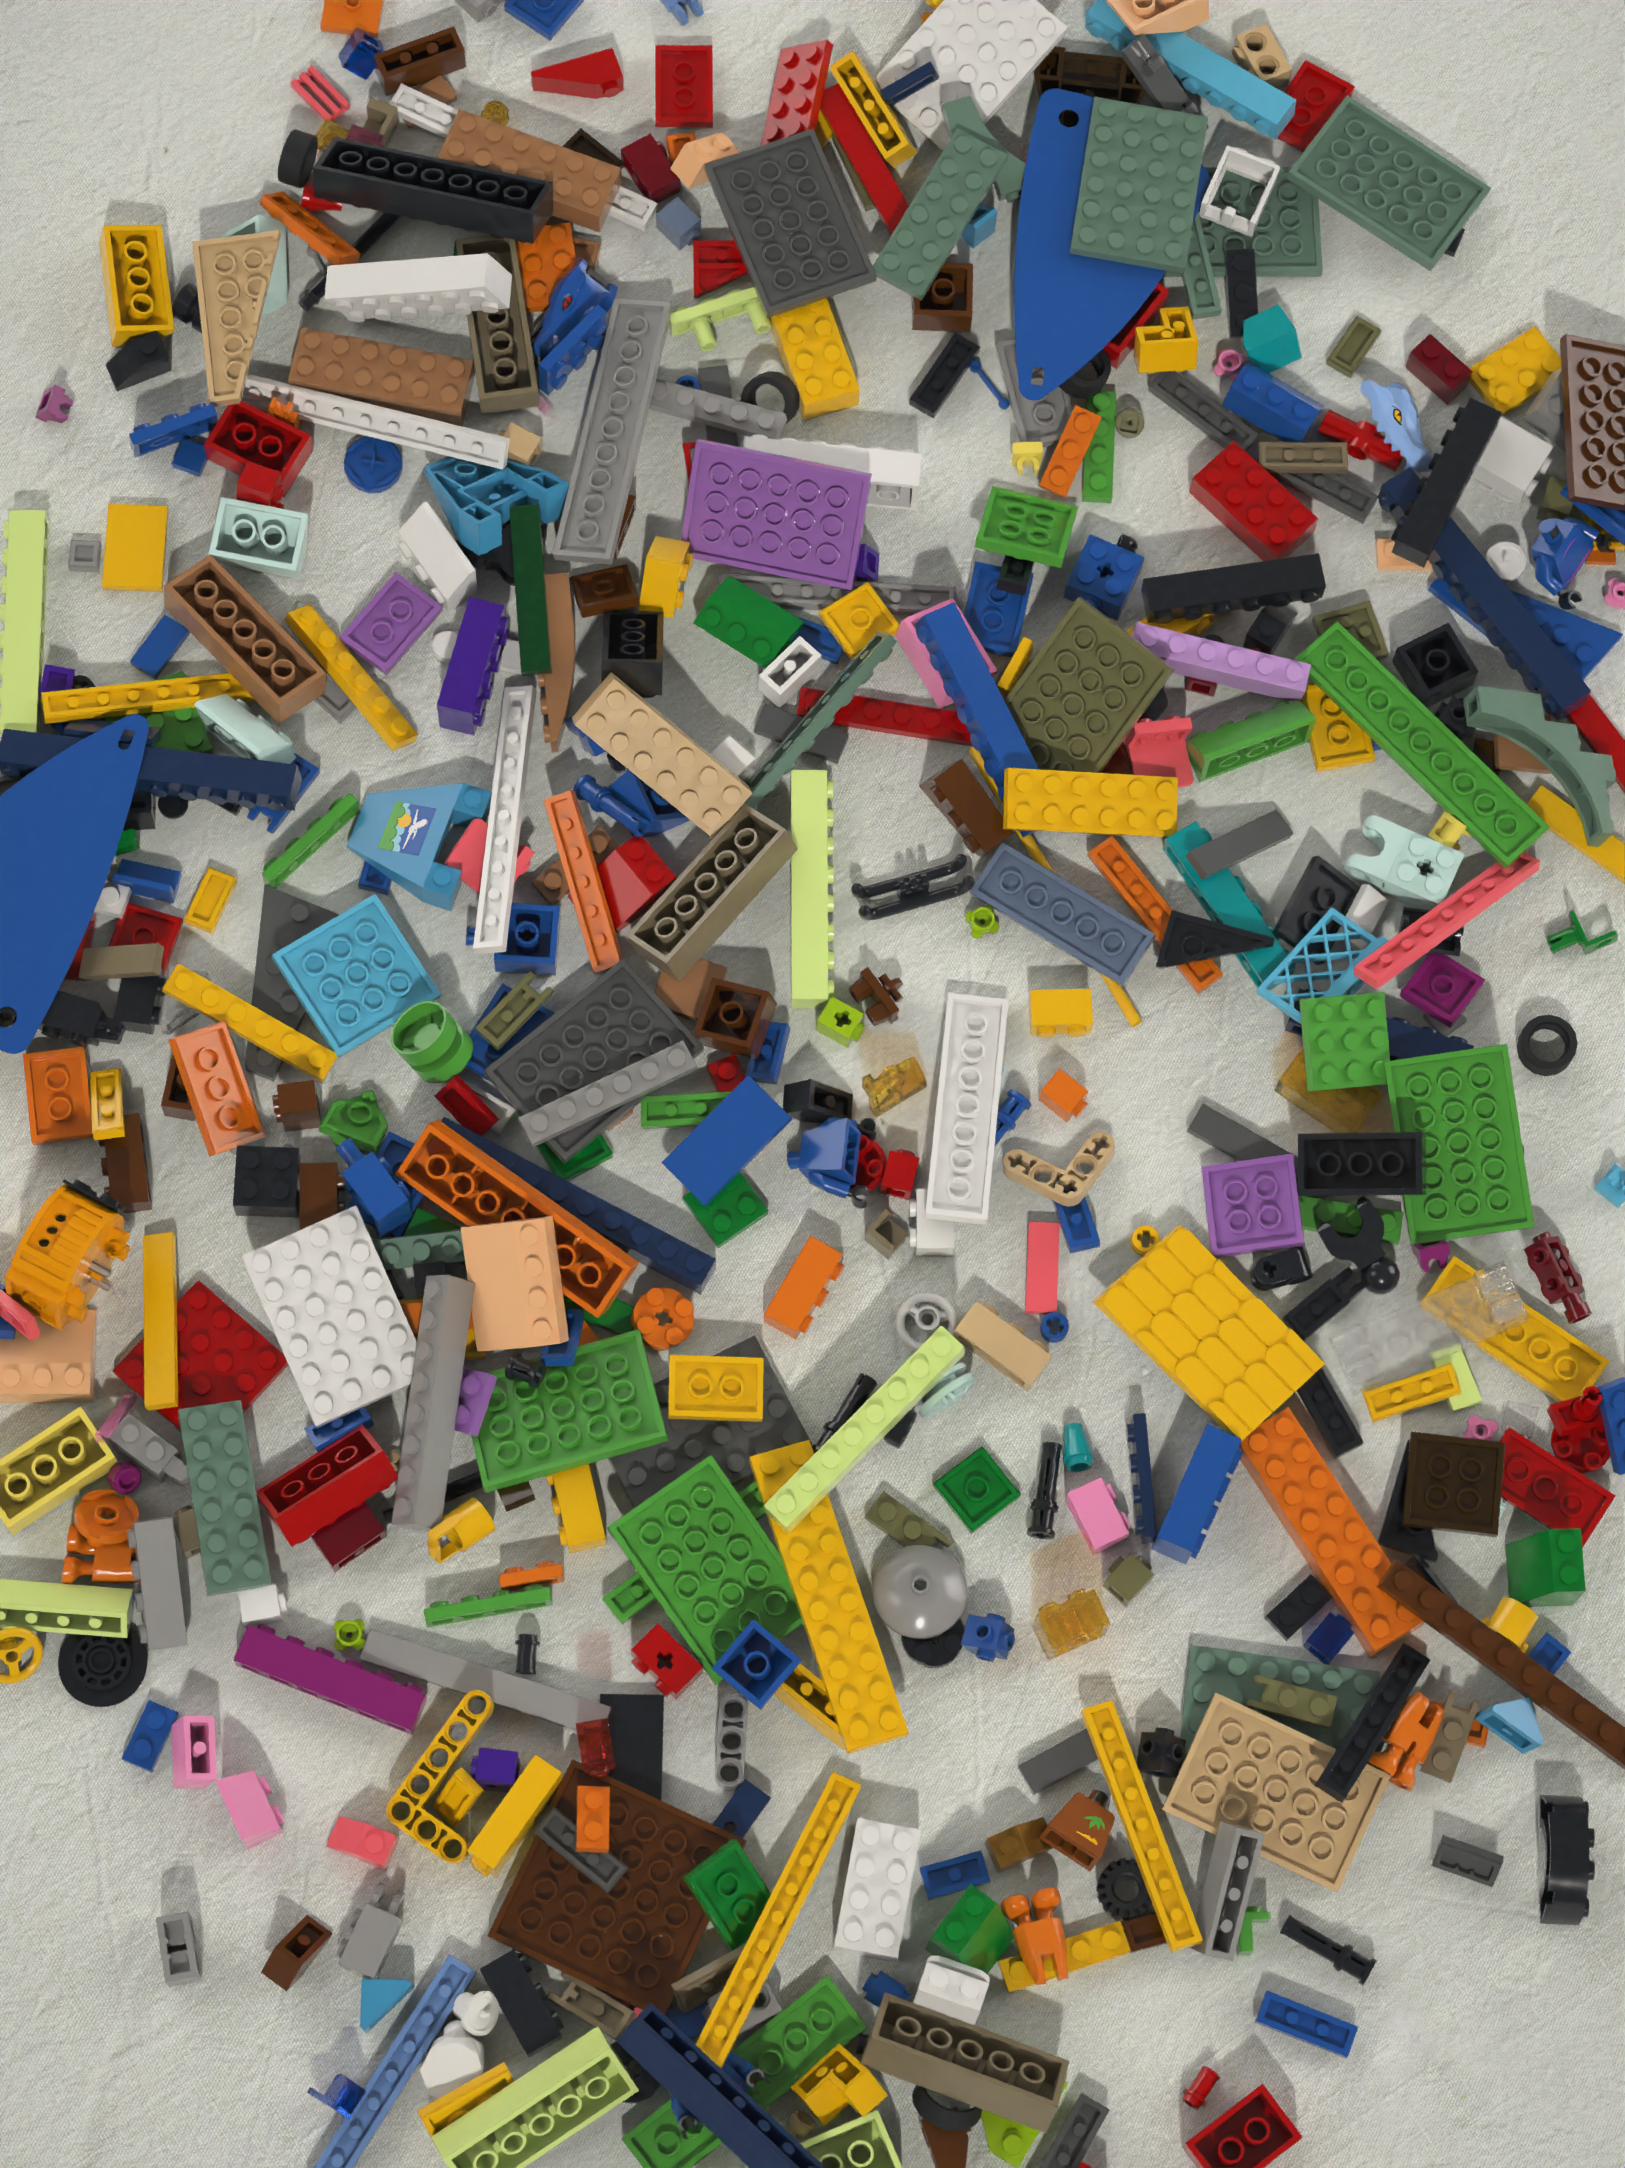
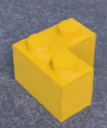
[1133,306,1199,374]
[638,536,694,618]
[791,2043,888,2126]

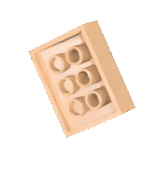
[1105,0,1209,35]
[461,1216,569,1352]
[0,1310,97,1403]

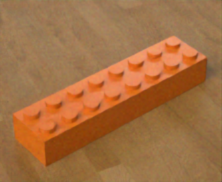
[395,1120,640,1318]
[1238,1407,1425,1658]

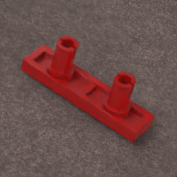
[1547,1386,1603,1437]

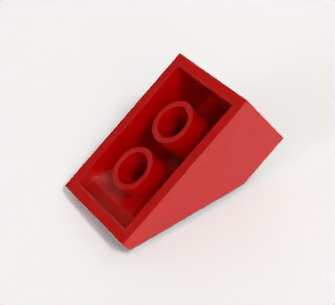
[568,836,676,934]

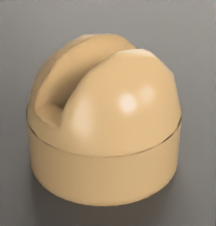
[787,2109,816,2139]

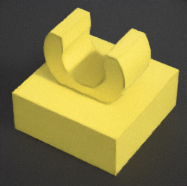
[1011,442,1043,475]
[1428,811,1470,850]

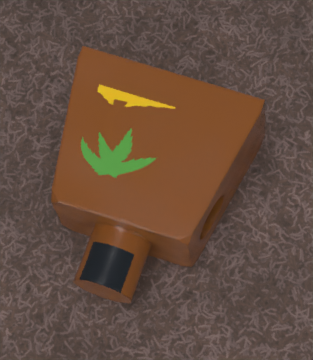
[1039,1789,1115,1872]

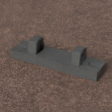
[1119,34,1209,130]

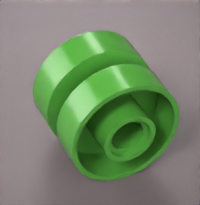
[391,1001,473,1083]

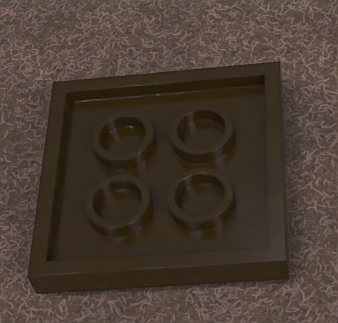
[1402,1431,1505,1537]

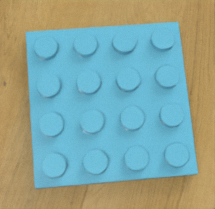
[271,894,441,1059]

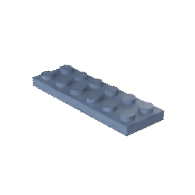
[970,842,1156,987]

